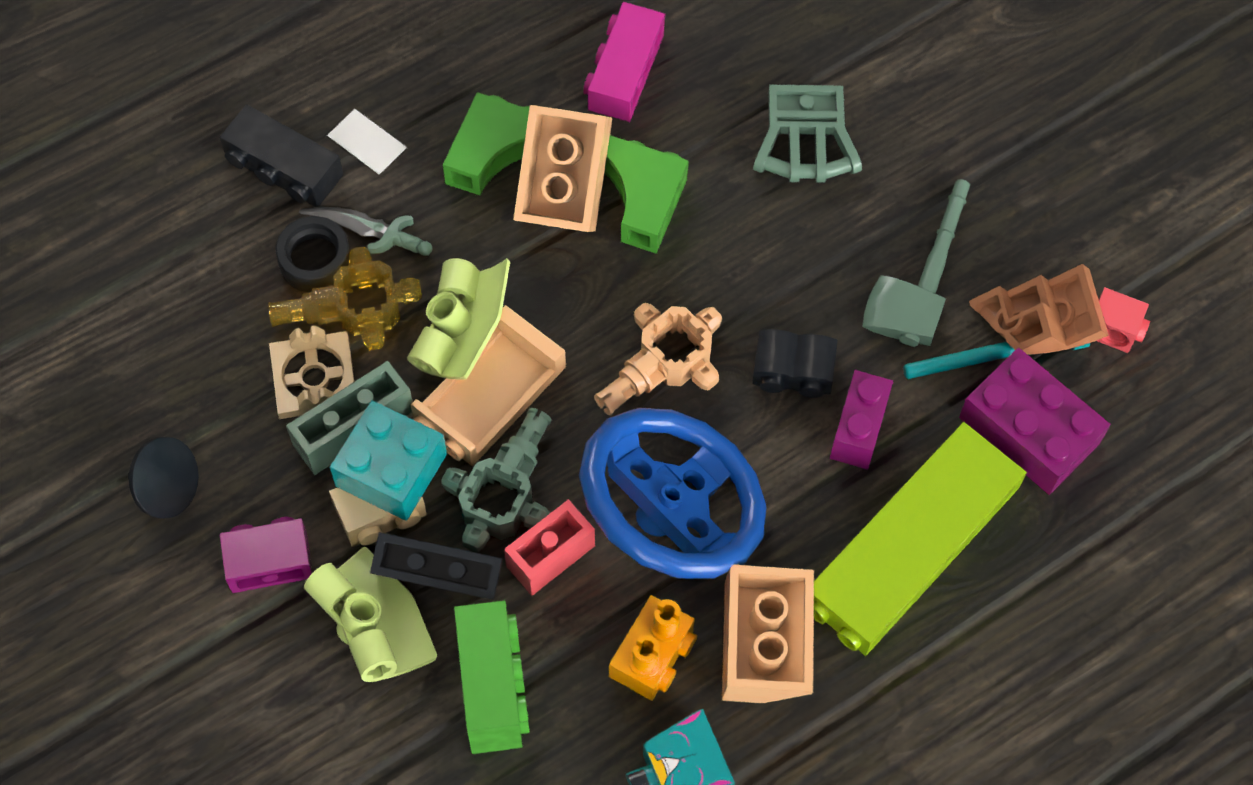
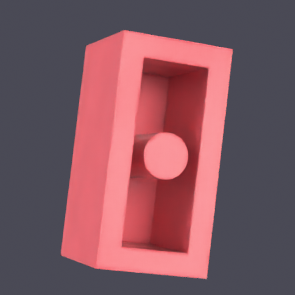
[504,499,595,596]

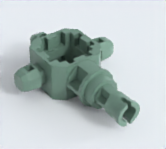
[441,408,552,552]

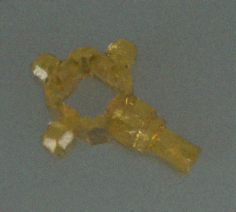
[268,247,422,350]

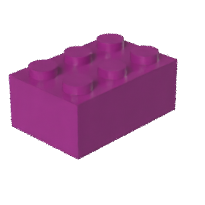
[959,347,1111,495]

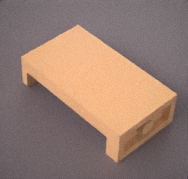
[411,305,566,467]

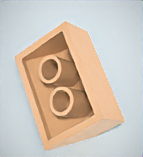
[722,565,814,703]

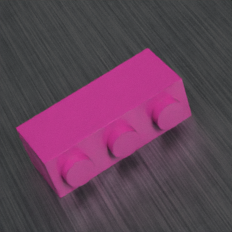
[583,2,665,122]

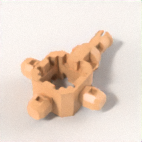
[594,303,722,415]

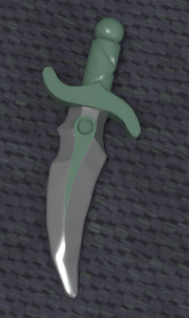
[299,206,432,256]

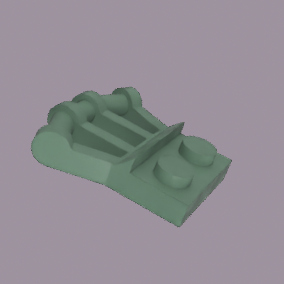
[753,85,862,183]

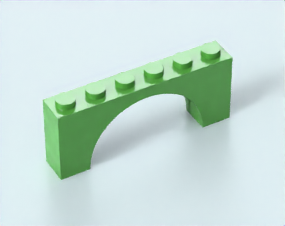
[443,92,689,254]

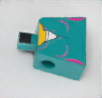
[626,709,735,785]

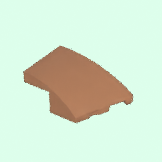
[969,264,1109,355]

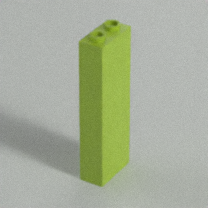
[813,422,1027,656]

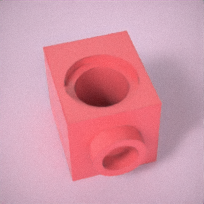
[1097,287,1150,353]

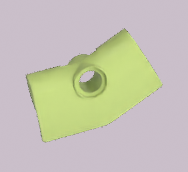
[407,258,510,380]
[304,547,437,682]

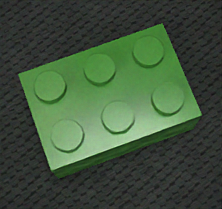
[454,601,529,754]

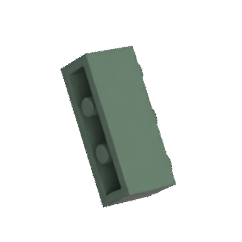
[286,361,413,475]

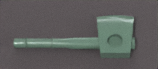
[862,179,970,347]

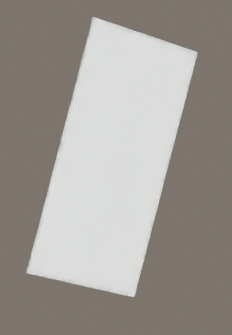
[327,109,407,174]

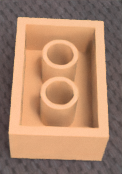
[513,105,612,232]

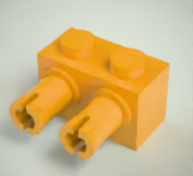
[609,595,697,701]

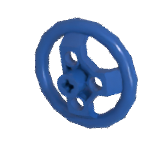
[579,408,767,578]

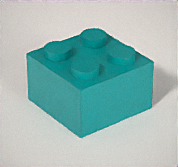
[330,400,447,521]

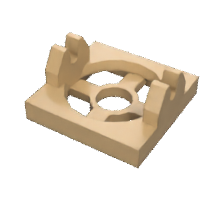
[269,326,355,419]

